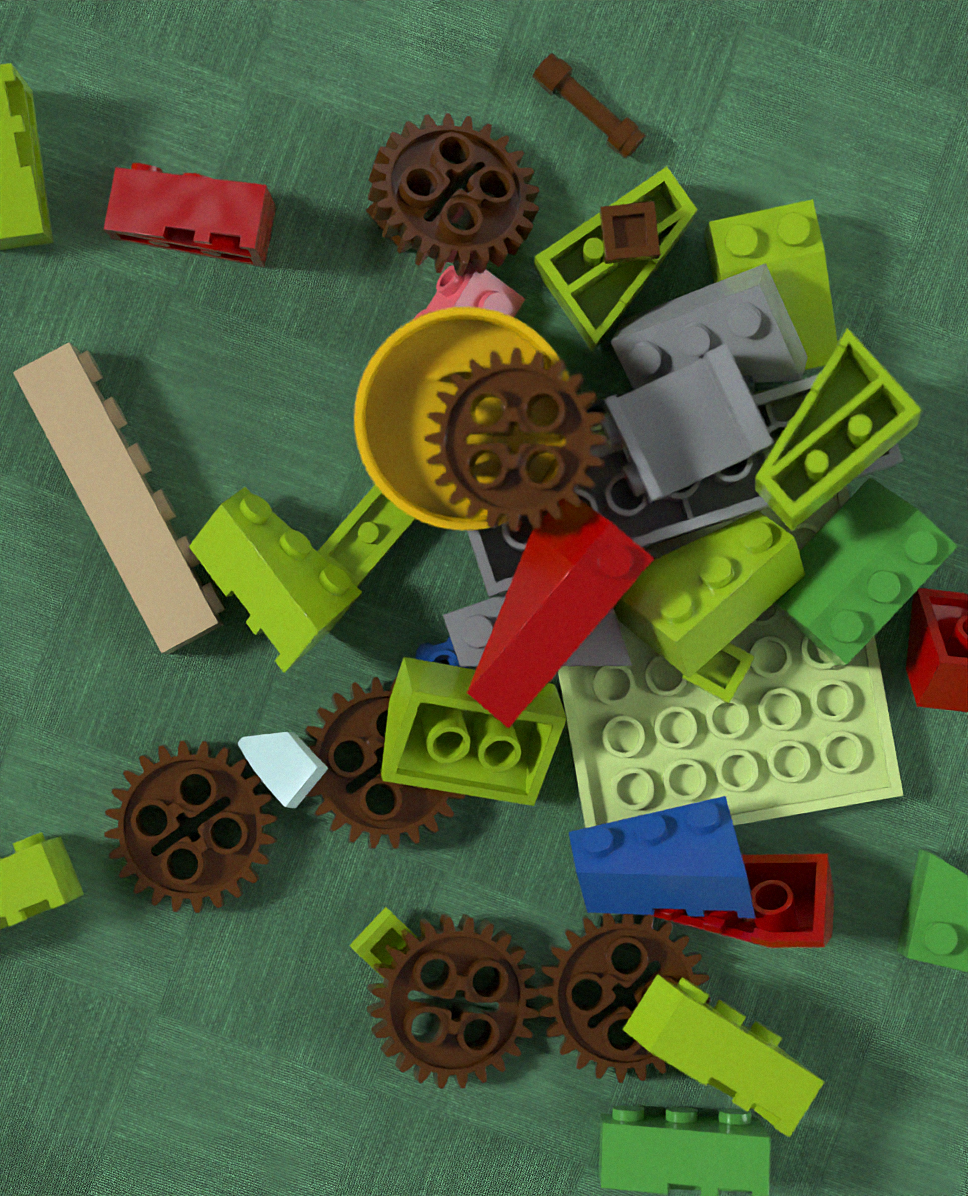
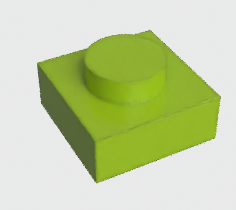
[681,642,755,704]
[349,907,417,979]

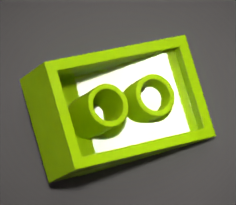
[703,199,838,371]

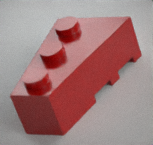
[104,163,276,268]

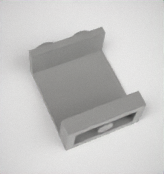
[601,343,773,504]

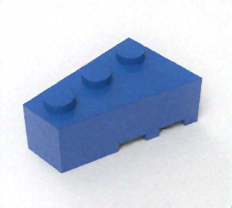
[568,796,755,918]

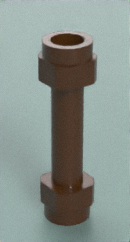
[532,53,646,159]

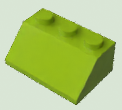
[381,657,567,806]

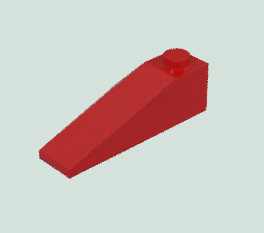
[467,500,654,729]
[906,588,968,712]
[650,854,834,948]

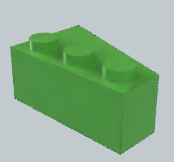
[896,849,968,972]
[599,1105,771,1196]

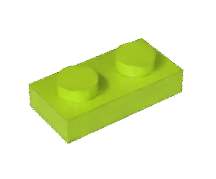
[317,485,416,588]

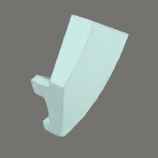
[238,732,328,808]

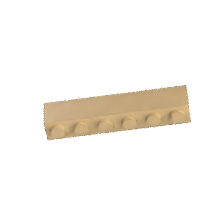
[13,343,226,654]

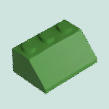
[773,477,958,666]

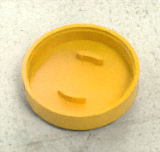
[354,307,569,530]

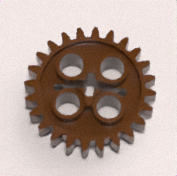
[367,113,539,276]
[424,348,608,531]
[305,677,465,850]
[104,740,278,913]
[366,913,540,1089]
[538,913,711,1083]

